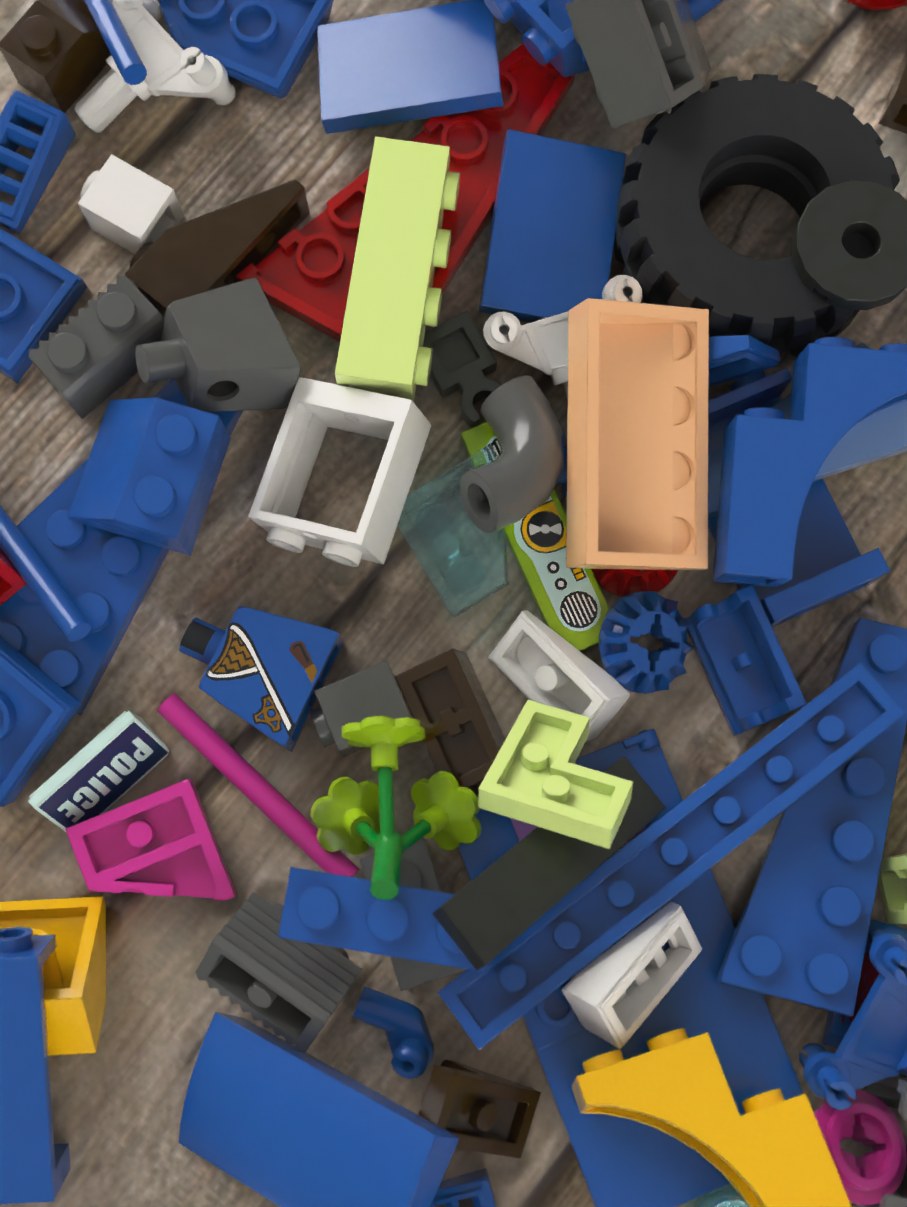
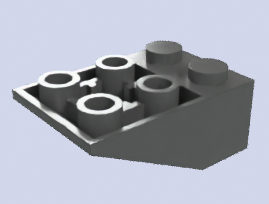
[565,0,711,128]

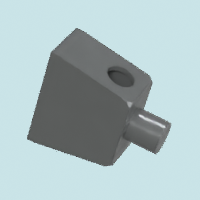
[135,278,301,412]

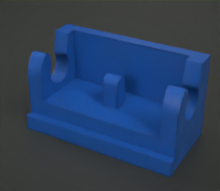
[685,585,807,736]

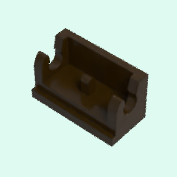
[394,648,506,790]

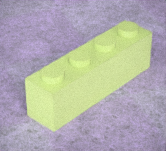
[335,136,460,402]

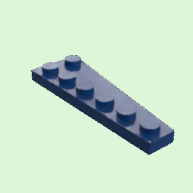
[717,618,907,1016]

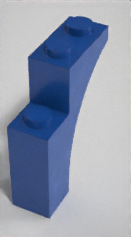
[713,337,907,588]

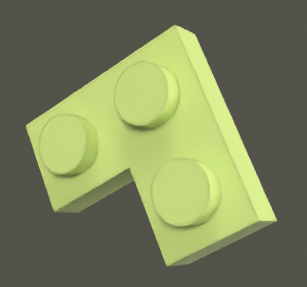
[478,700,633,849]

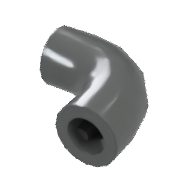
[460,375,564,533]

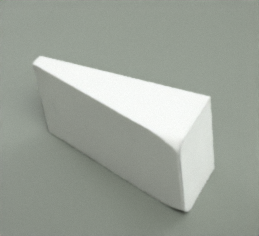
[489,610,630,742]

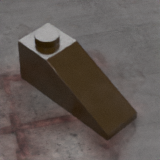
[125,179,310,320]

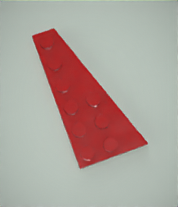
[236,43,575,342]

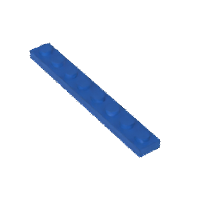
[437,662,906,1050]

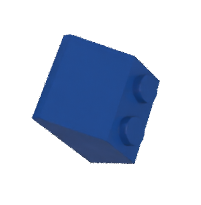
[68,397,231,556]

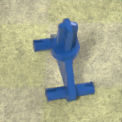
[799,928,907,1110]

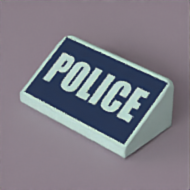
[28,711,170,832]

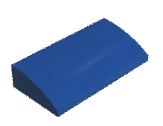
[179,1012,459,1207]

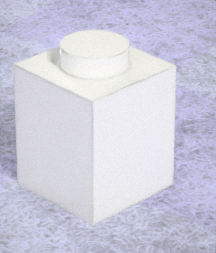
[78,154,184,254]

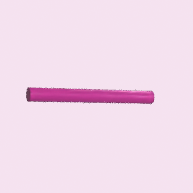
[157,693,360,877]

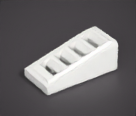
[562,902,702,1049]

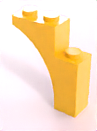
[571,1028,852,1207]

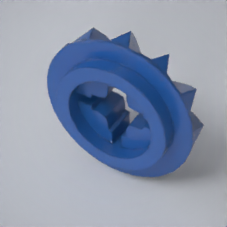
[599,591,695,694]

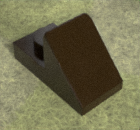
[418,1059,541,1159]

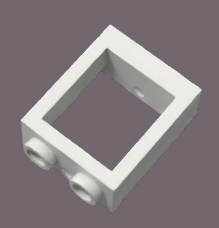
[248,377,432,567]

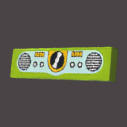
[461,422,610,652]

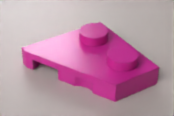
[65,778,238,901]

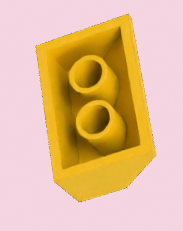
[0,896,106,1056]

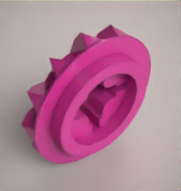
[814,1090,907,1206]

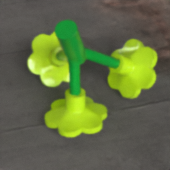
[310,716,482,900]

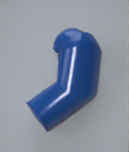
[353,986,434,1079]

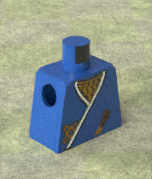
[179,606,344,752]

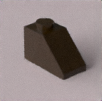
[0,0,111,113]

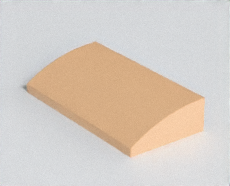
[566,298,709,570]

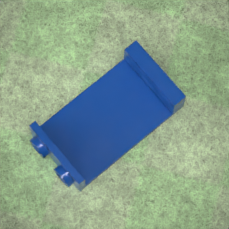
[708,368,890,628]
[0,927,70,1204]

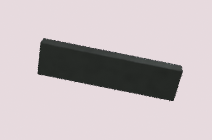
[432,756,666,971]

